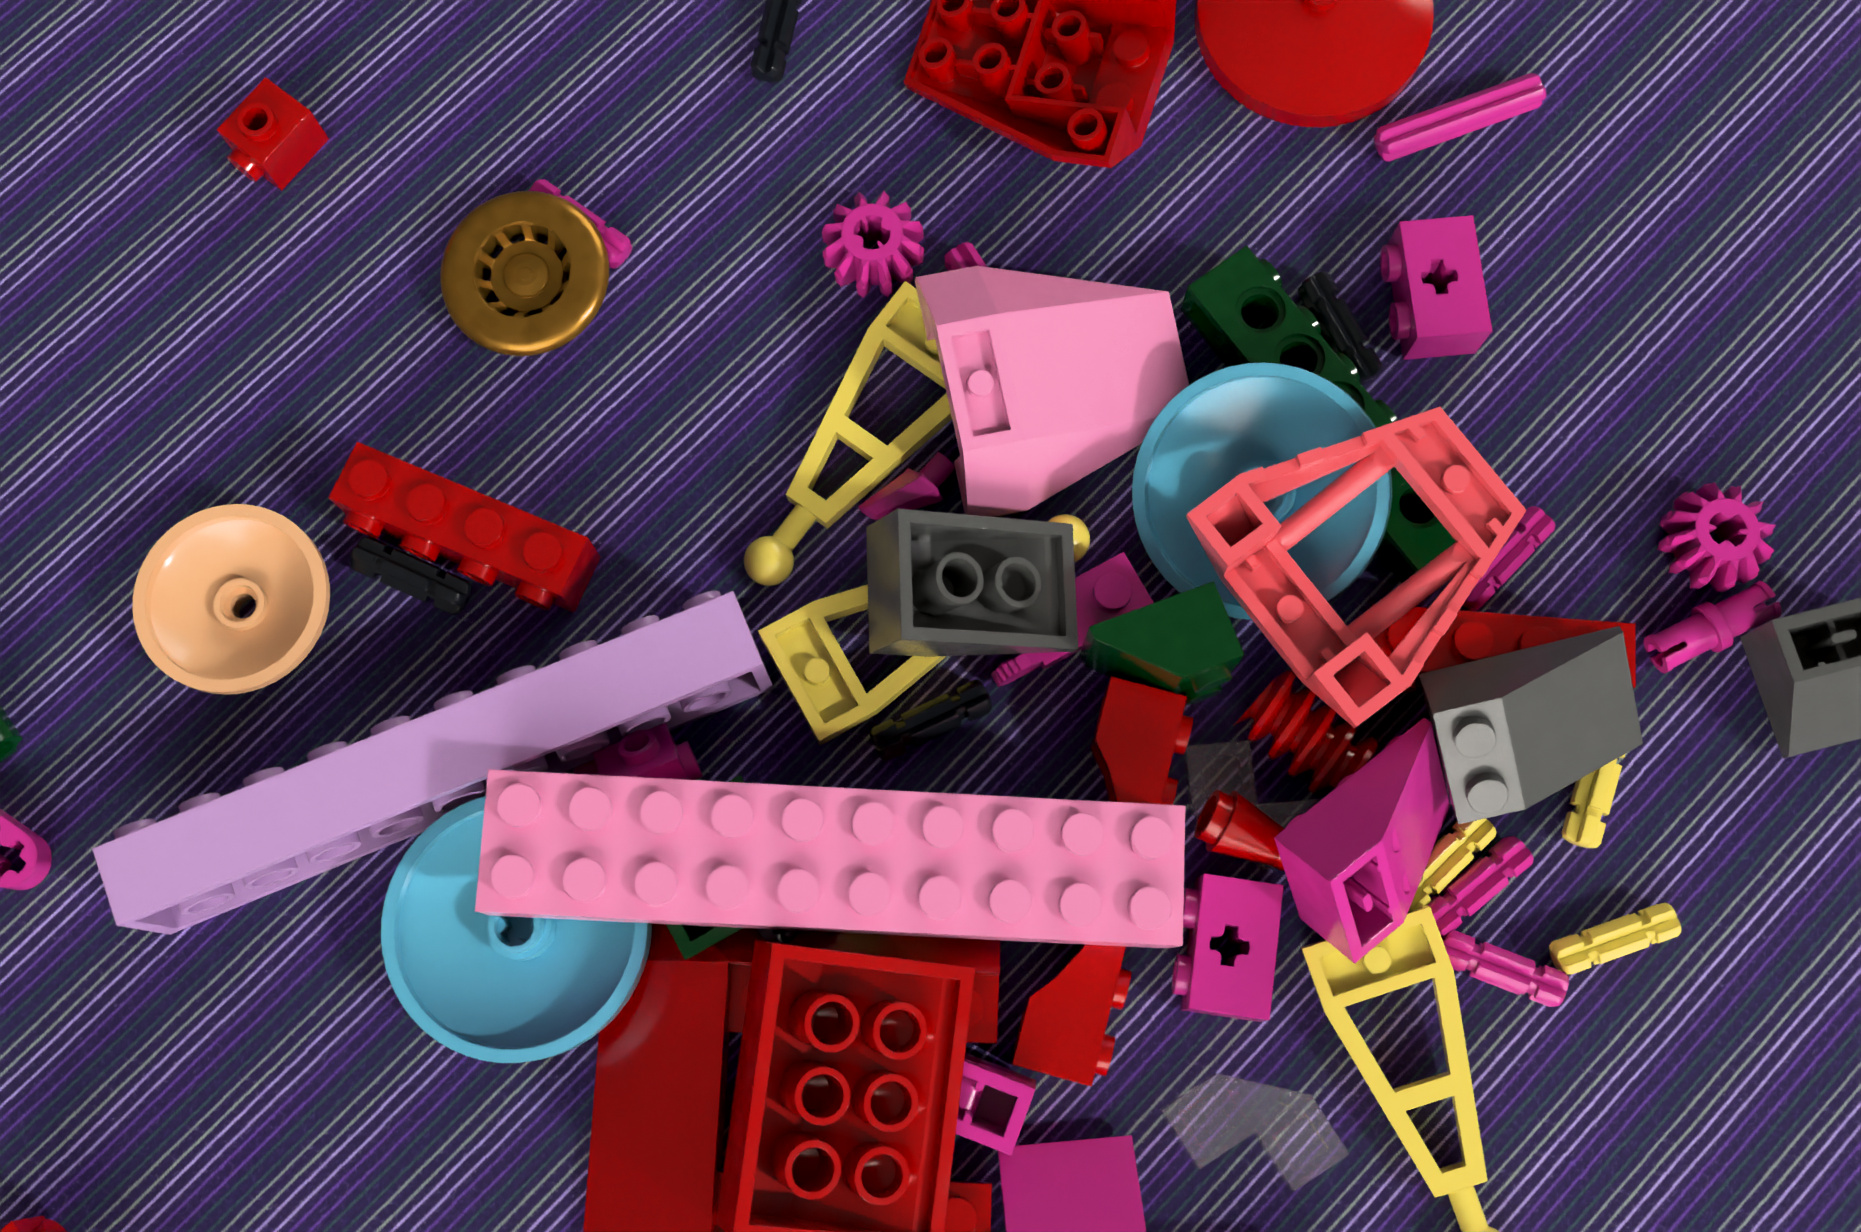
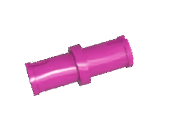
[1643,581,1782,674]

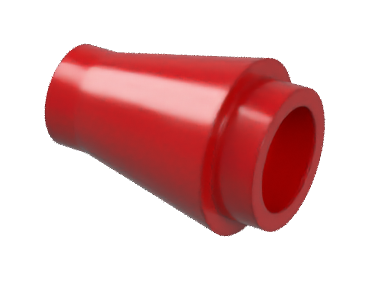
[1194,789,1285,871]

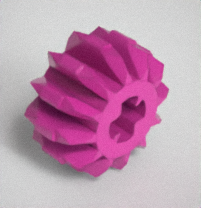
[822,191,924,298]
[1657,482,1776,592]

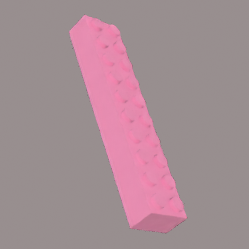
[475,769,1185,948]

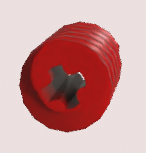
[1233,669,1378,795]

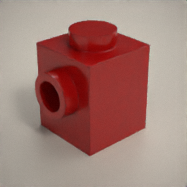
[217,77,329,191]

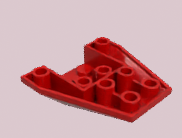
[904,0,1176,168]

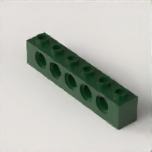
[1180,245,1456,583]

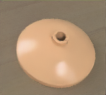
[132,504,330,695]

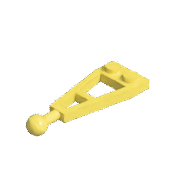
[744,281,952,586]
[758,514,1090,745]
[1301,906,1500,1232]

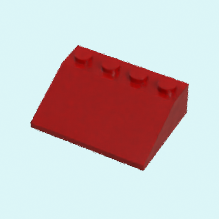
[716,940,975,1232]

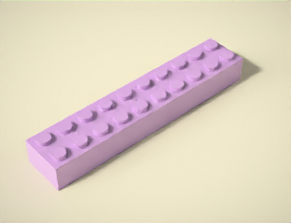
[92,590,774,935]

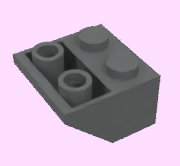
[1740,598,1861,759]

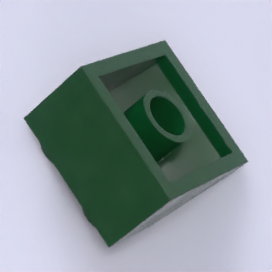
[1080,581,1244,705]

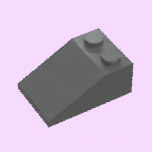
[866,509,1078,657]
[1419,626,1643,825]

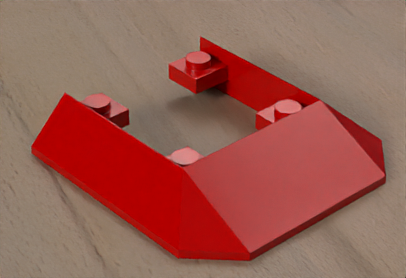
[583,923,1000,1232]

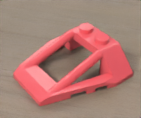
[1186,407,1527,728]

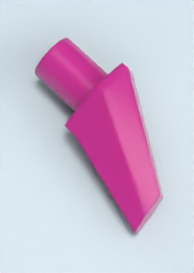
[858,452,955,520]

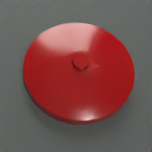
[1195,0,1434,128]

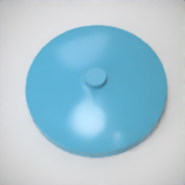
[1132,362,1392,620]
[381,796,652,1063]

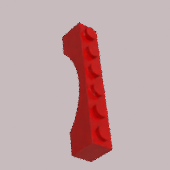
[1010,676,1193,1087]

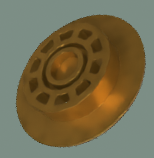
[441,191,609,356]

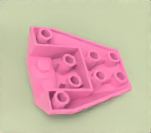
[915,266,1189,517]

